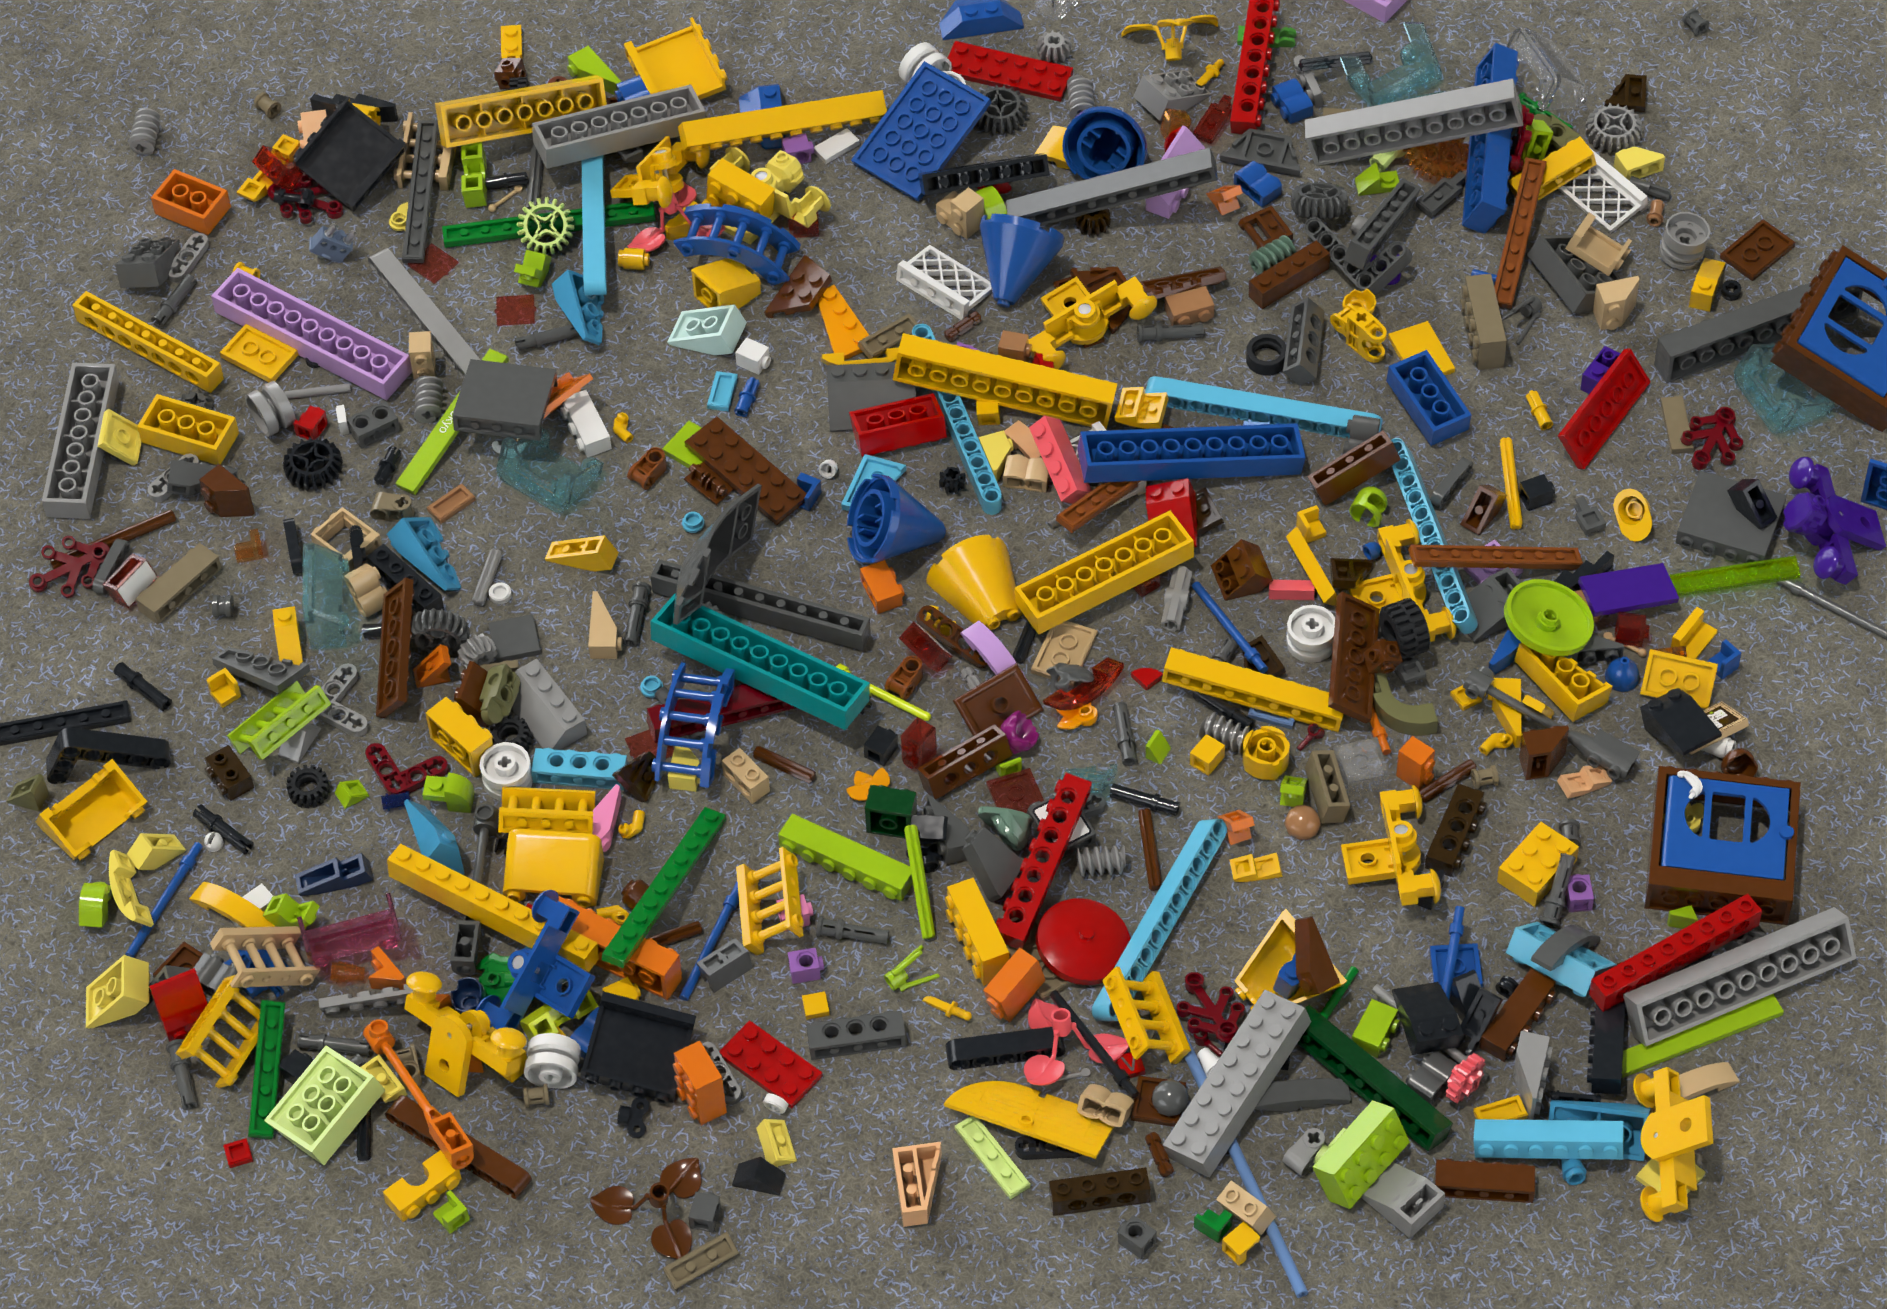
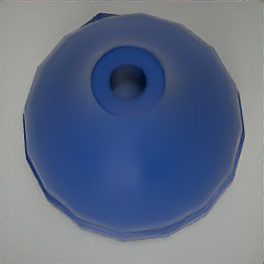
[1605,657,1640,692]

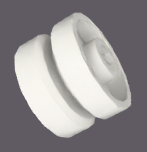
[899,42,952,84]
[1286,605,1335,663]
[479,742,533,801]
[524,1033,581,1089]

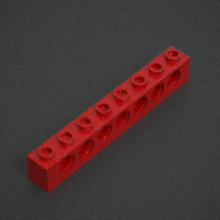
[1230,0,1280,134]
[996,772,1092,949]
[1589,894,1762,1012]

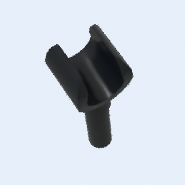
[494,833,509,855]

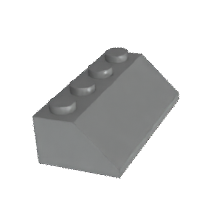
[511,659,587,750]

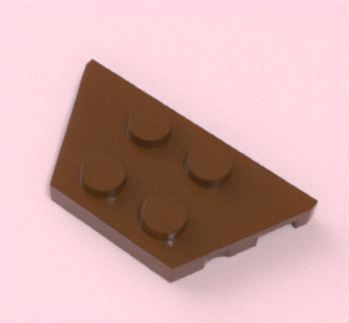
[764,255,832,318]
[1070,266,1132,334]

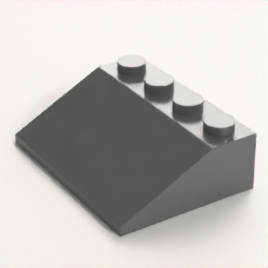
[1527,235,1621,313]
[827,362,916,432]

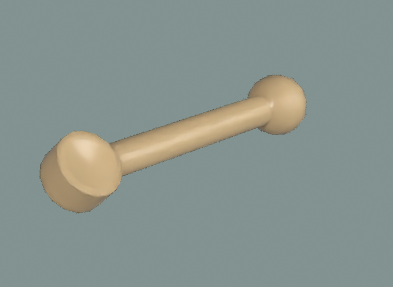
[488,185,523,212]
[1603,632,1647,657]

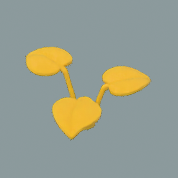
[1121,15,1218,61]

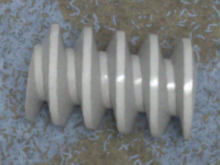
[1067,75,1095,120]
[128,108,160,155]
[414,376,443,423]
[1198,712,1249,755]
[1077,845,1126,877]

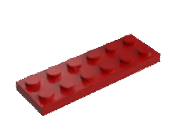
[948,41,1073,102]
[1558,348,1651,469]

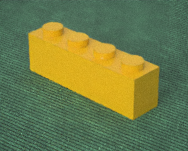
[1508,136,1597,201]

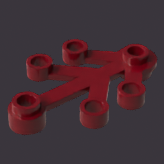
[1508,104,1534,175]
[267,174,344,224]
[1680,407,1743,470]
[29,536,110,598]
[1176,972,1245,1043]

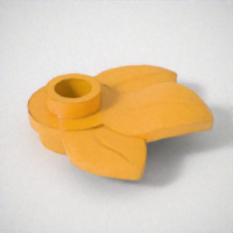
[1056,697,1098,729]
[846,768,890,801]

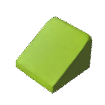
[1145,729,1171,764]
[995,757,1022,780]
[335,779,370,809]
[1667,905,1698,929]

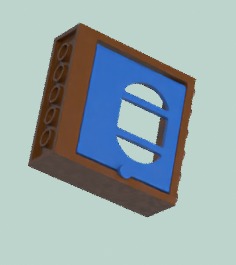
[1770,245,1887,432]
[1644,766,1801,925]

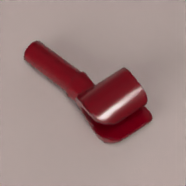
[1296,723,1325,751]
[1193,1031,1223,1057]

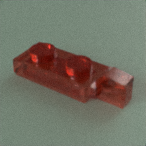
[1193,94,1232,144]

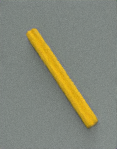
[1500,437,1523,530]

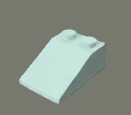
[667,304,747,355]

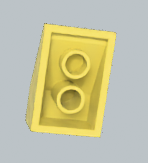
[86,955,150,1029]

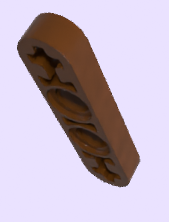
[916,605,988,668]

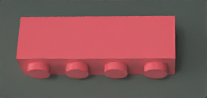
[1029,416,1092,504]

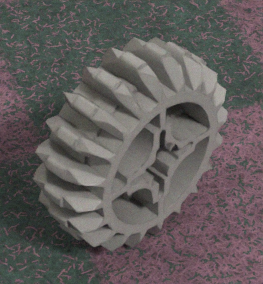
[1585,103,1643,154]

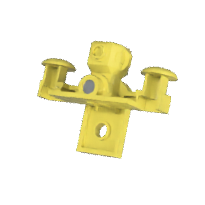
[709,146,831,245]

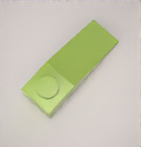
[567,46,622,95]

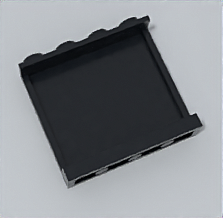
[293,97,407,212]
[580,991,696,1104]

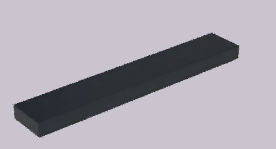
[0,700,131,746]

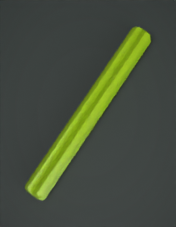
[904,825,935,939]

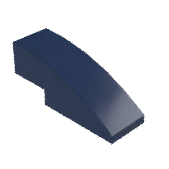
[295,853,373,896]

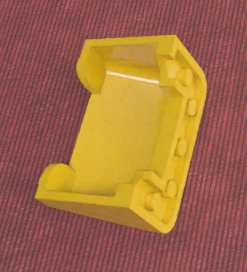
[35,759,148,861]
[502,829,604,908]

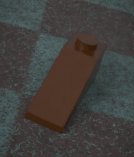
[1295,916,1340,996]

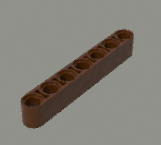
[385,1095,532,1199]

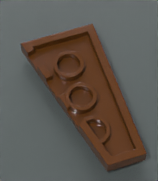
[1140,266,1227,299]

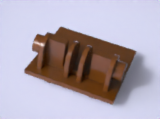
[684,462,734,505]

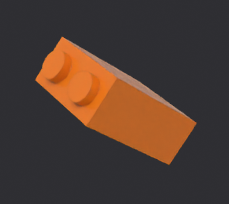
[983,947,1046,1022]

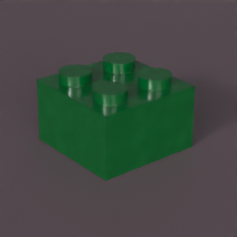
[865,785,918,839]

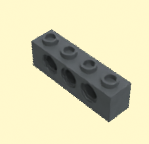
[1283,297,1325,386]
[806,1010,906,1060]

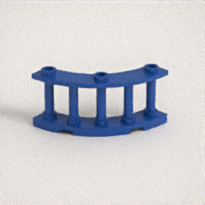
[673,203,801,286]
[652,662,735,788]

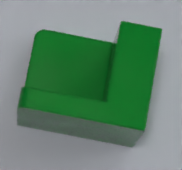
[1194,1209,1233,1243]

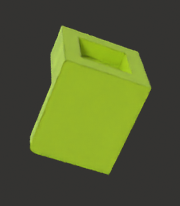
[433,1190,470,1234]

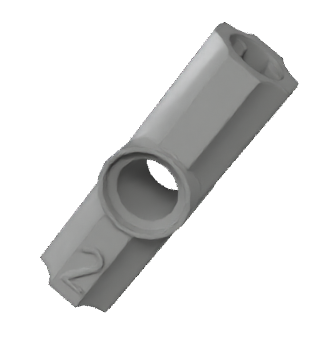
[1161,566,1192,632]

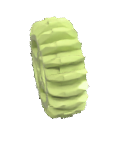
[517,197,574,254]

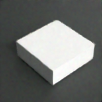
[336,405,349,435]

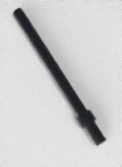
[1049,990,1140,1098]

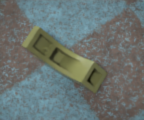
[1373,673,1438,736]

